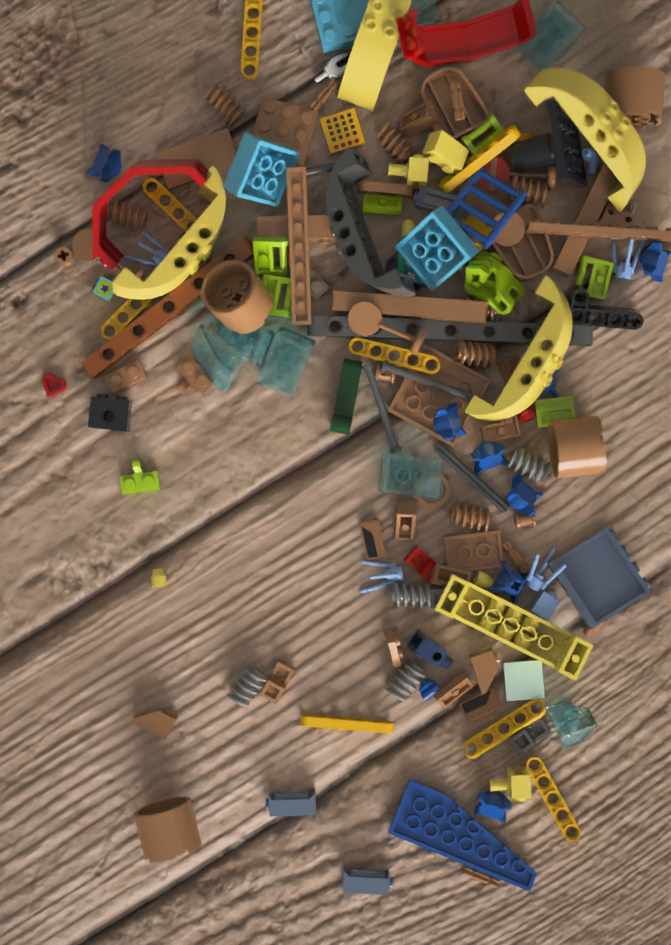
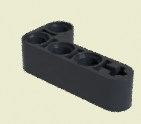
[568,285,644,330]

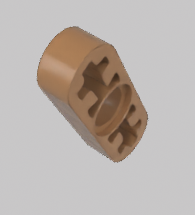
[357,181,414,198]

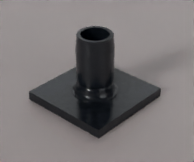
[510,98,588,188]

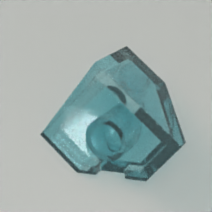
[546,701,597,750]

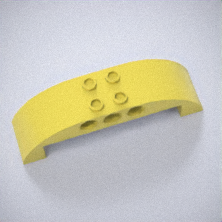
[337,0,412,111]
[524,68,646,212]
[112,166,226,300]
[464,275,573,421]
[435,574,594,681]

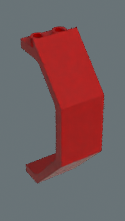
[395,0,537,67]
[92,159,212,270]

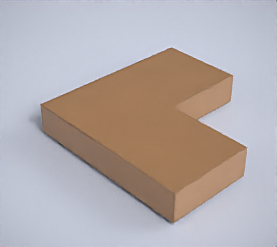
[480,415,522,442]

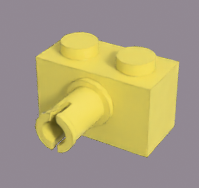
[422,130,469,174]
[388,154,429,189]
[489,766,531,802]

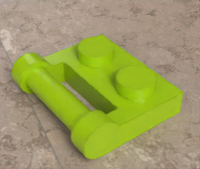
[461,114,504,155]
[253,236,290,276]
[575,255,614,301]
[262,274,292,318]

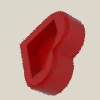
[42,373,67,397]

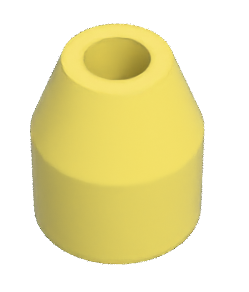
[401,220,416,239]
[151,568,167,588]
[473,570,494,588]

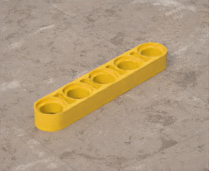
[241,0,263,81]
[439,125,521,193]
[143,178,215,248]
[101,297,156,340]
[349,337,441,374]
[462,699,546,759]
[300,714,394,733]
[525,755,580,841]

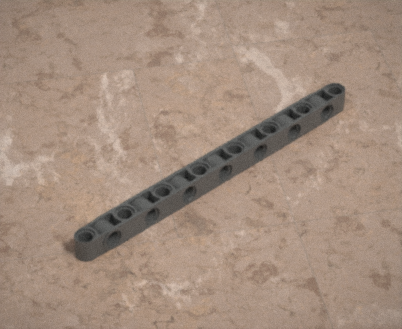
[307,316,593,346]

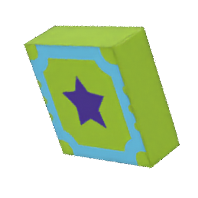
[92,276,114,302]

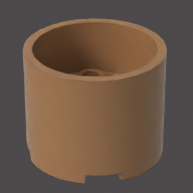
[605,66,665,129]
[201,260,274,334]
[548,416,606,478]
[133,796,202,863]

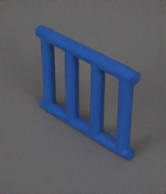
[446,167,528,249]

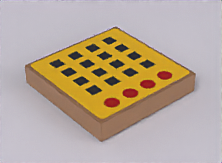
[319,107,366,156]

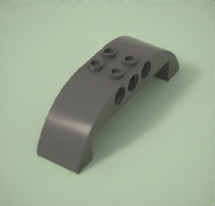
[326,147,416,297]

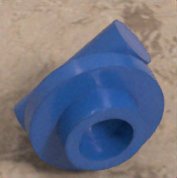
[419,679,441,701]

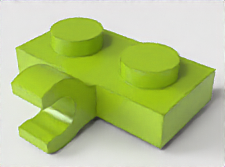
[119,459,161,495]

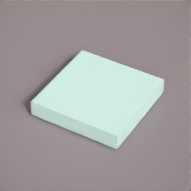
[503,660,545,701]

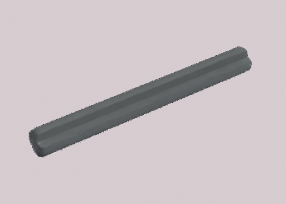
[434,443,510,513]

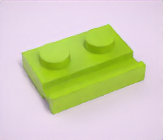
[534,396,576,428]

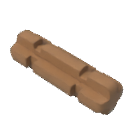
[309,78,339,111]
[449,82,465,121]
[502,539,530,574]
[463,865,500,888]

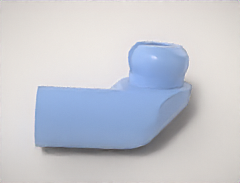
[582,147,600,176]

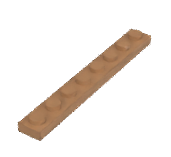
[286,167,312,325]
[525,219,671,242]

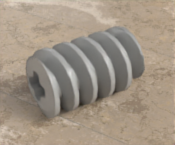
[507,447,552,482]
[391,582,431,609]
[384,658,426,701]
[227,663,267,707]

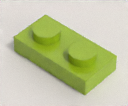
[362,193,402,216]

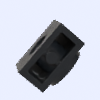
[88,393,132,432]

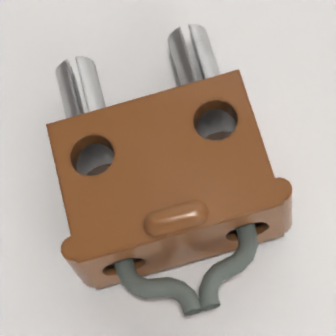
[597,202,637,242]

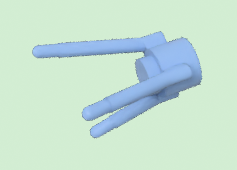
[124,231,170,267]
[612,238,645,279]
[526,547,566,592]
[359,560,403,594]

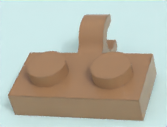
[175,355,217,395]
[383,627,403,668]

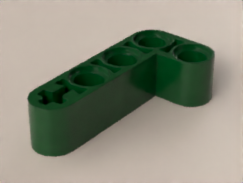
[330,358,363,435]

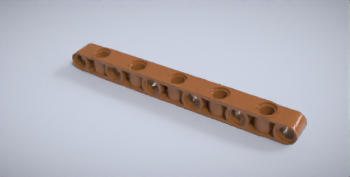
[81,236,254,379]

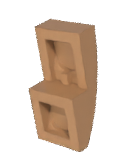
[260,659,296,704]

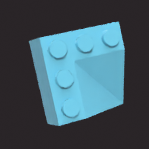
[310,0,369,55]
[223,132,300,207]
[395,206,480,291]

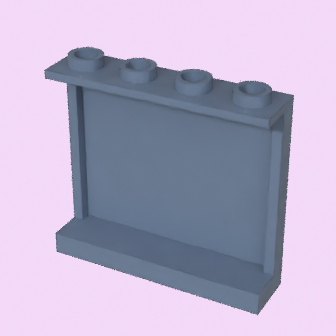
[548,527,651,630]

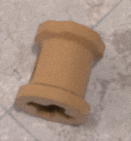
[55,247,75,267]
[375,364,395,384]
[514,512,536,530]

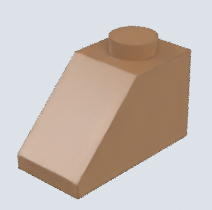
[395,497,416,541]
[468,648,500,695]
[132,707,178,740]

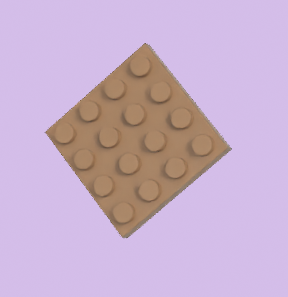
[387,344,491,448]

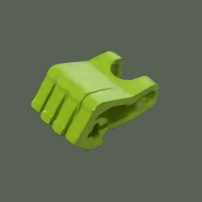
[464,252,525,315]

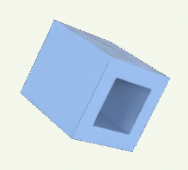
[529,589,560,621]

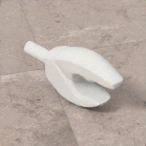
[314,53,348,83]

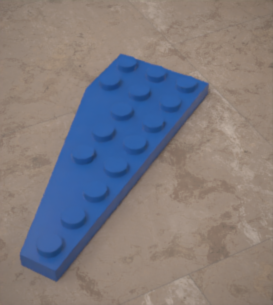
[388,779,537,892]

